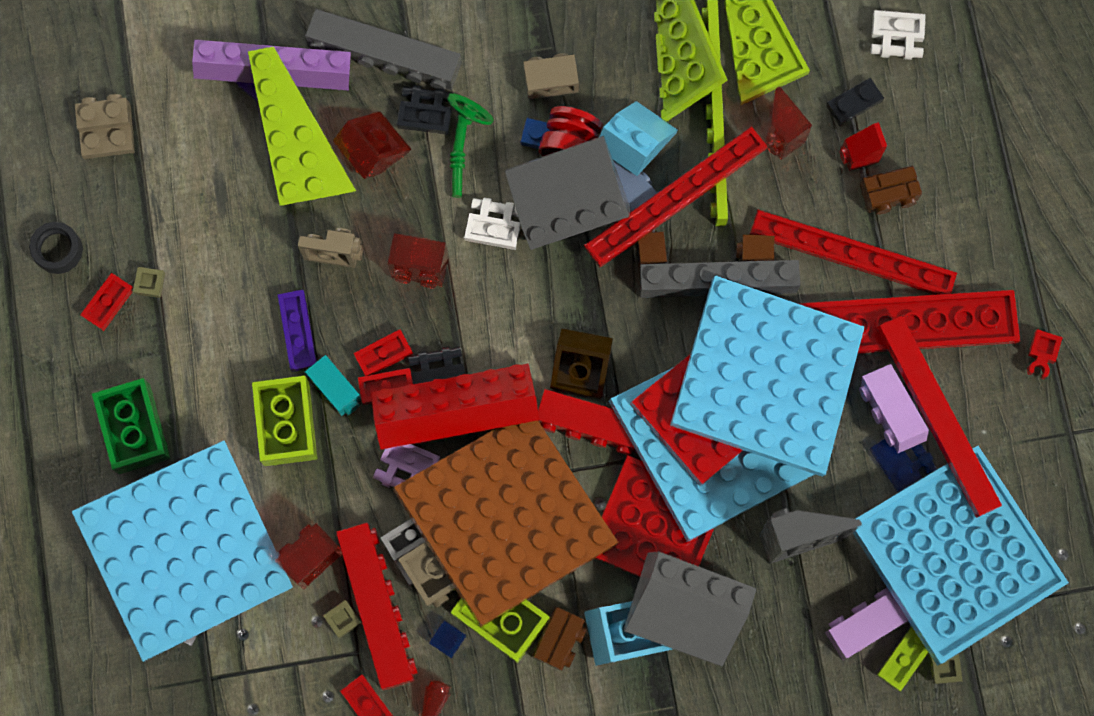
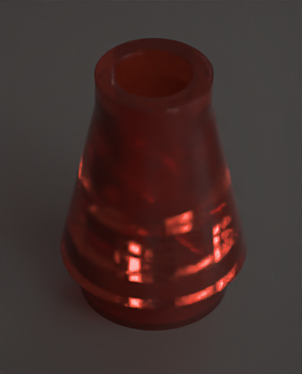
[421,679,451,716]

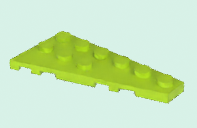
[654,0,728,121]
[724,0,810,105]
[248,47,356,206]

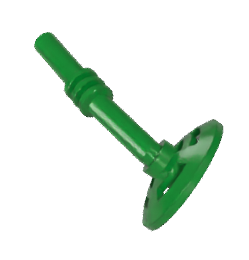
[447,93,494,198]

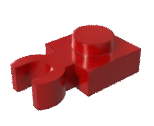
[1027,329,1063,380]

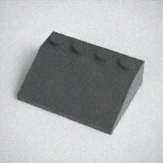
[505,136,631,250]
[759,509,862,564]
[623,552,757,666]

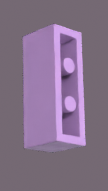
[859,364,929,453]
[825,588,908,660]

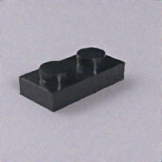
[826,77,884,126]

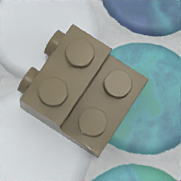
[75,94,135,159]
[298,228,363,268]
[398,542,456,608]

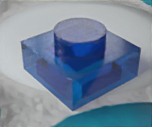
[429,620,467,659]

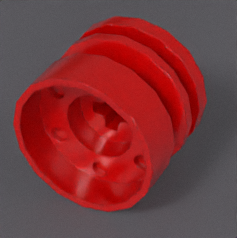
[539,106,603,157]

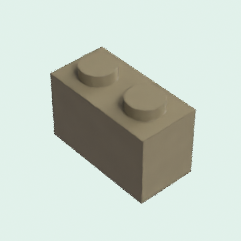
[524,53,579,100]

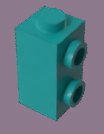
[305,355,361,416]

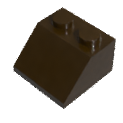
[550,328,613,399]

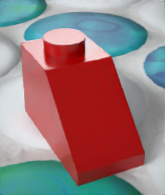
[840,122,887,171]

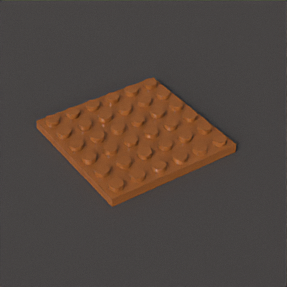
[393,421,618,628]

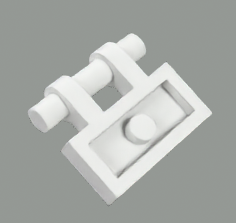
[871,10,925,60]
[464,198,521,250]

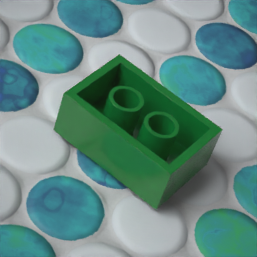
[92,378,171,475]

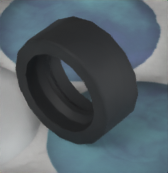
[29,222,83,274]

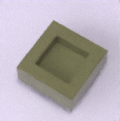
[133,267,165,298]
[323,600,362,639]
[930,654,962,684]

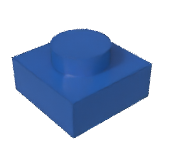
[521,118,549,149]

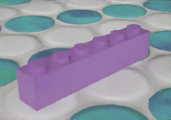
[192,40,351,90]

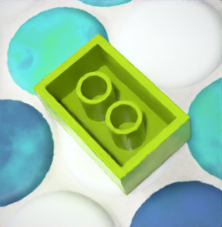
[252,376,318,466]
[451,598,550,664]

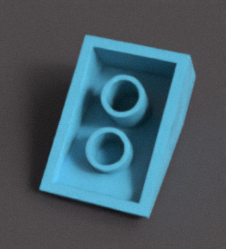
[599,101,678,176]
[584,601,672,666]

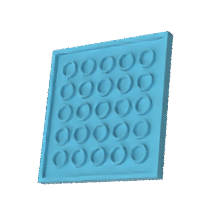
[670,276,864,477]
[609,367,815,542]
[71,441,293,661]
[853,446,1069,666]

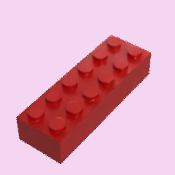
[371,363,540,450]

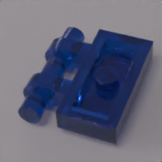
[869,439,938,493]

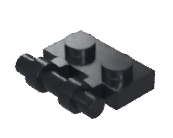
[397,85,452,135]
[408,346,465,384]

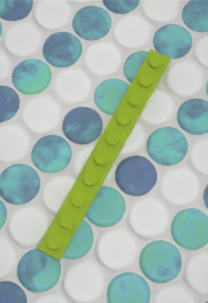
[701,0,728,226]

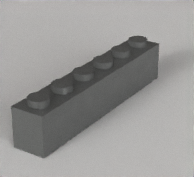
[305,9,462,90]
[639,260,800,298]

